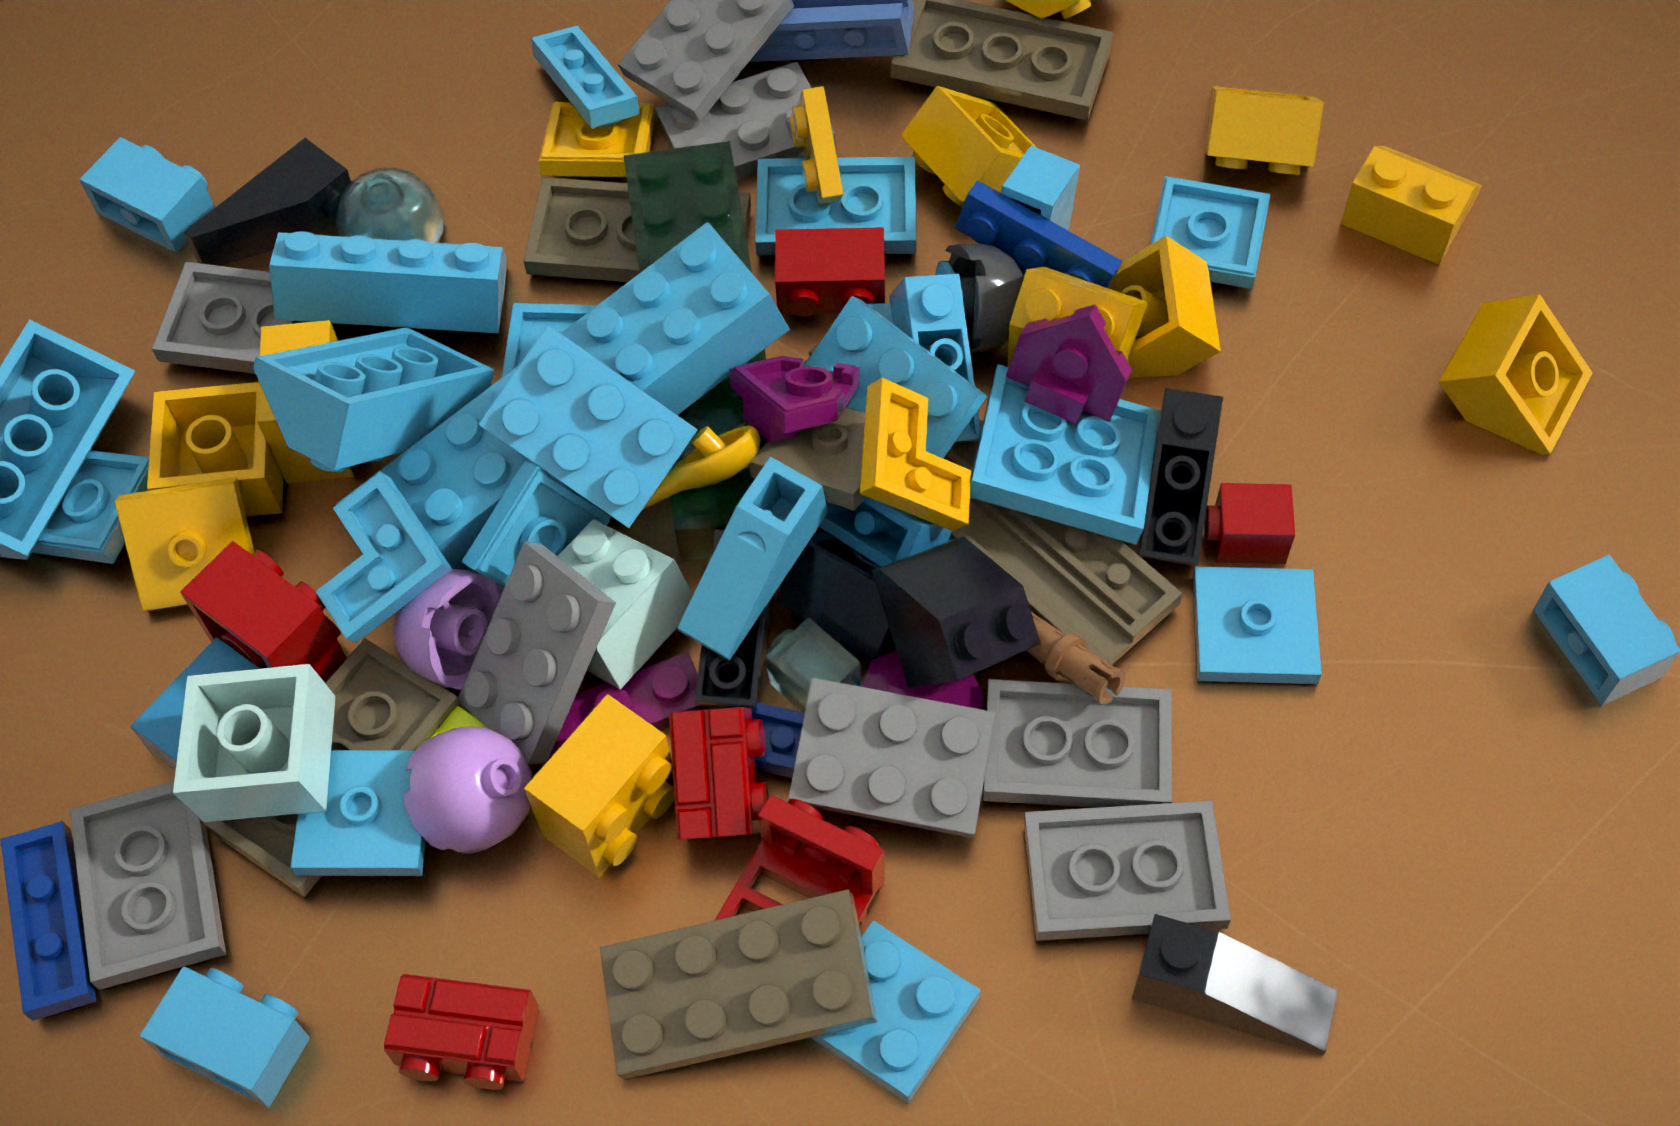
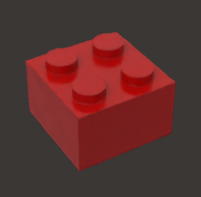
[180,541,347,683]

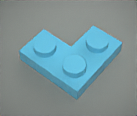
[316,471,452,643]

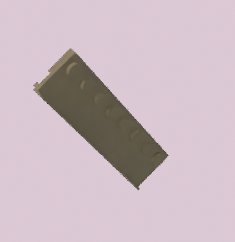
[803,345,1183,665]

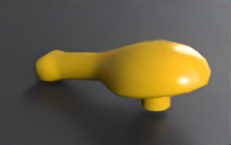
[642,425,760,510]

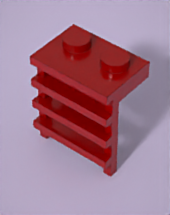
[714,794,884,924]

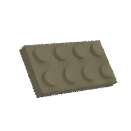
[891,0,1114,121]
[523,177,751,282]
[204,638,462,897]
[600,889,877,1080]

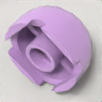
[393,569,504,690]
[404,727,532,854]

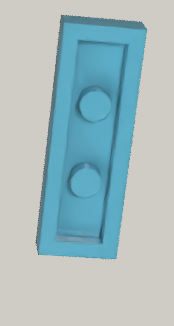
[531,25,639,129]

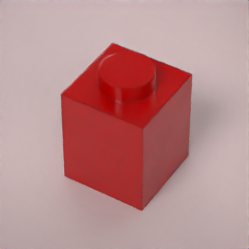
[1204,483,1295,564]

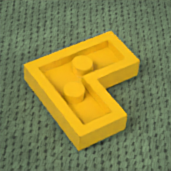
[789,86,844,205]
[860,378,971,531]

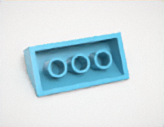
[269,231,508,333]
[0,319,135,560]
[253,327,494,472]

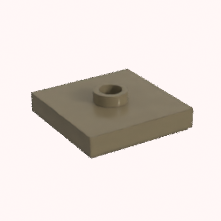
[749,407,866,511]

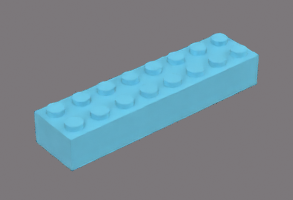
[336,222,790,571]

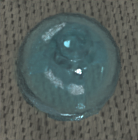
[336,167,445,243]

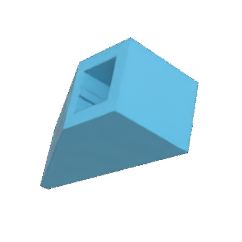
[889,273,981,443]
[677,456,828,661]

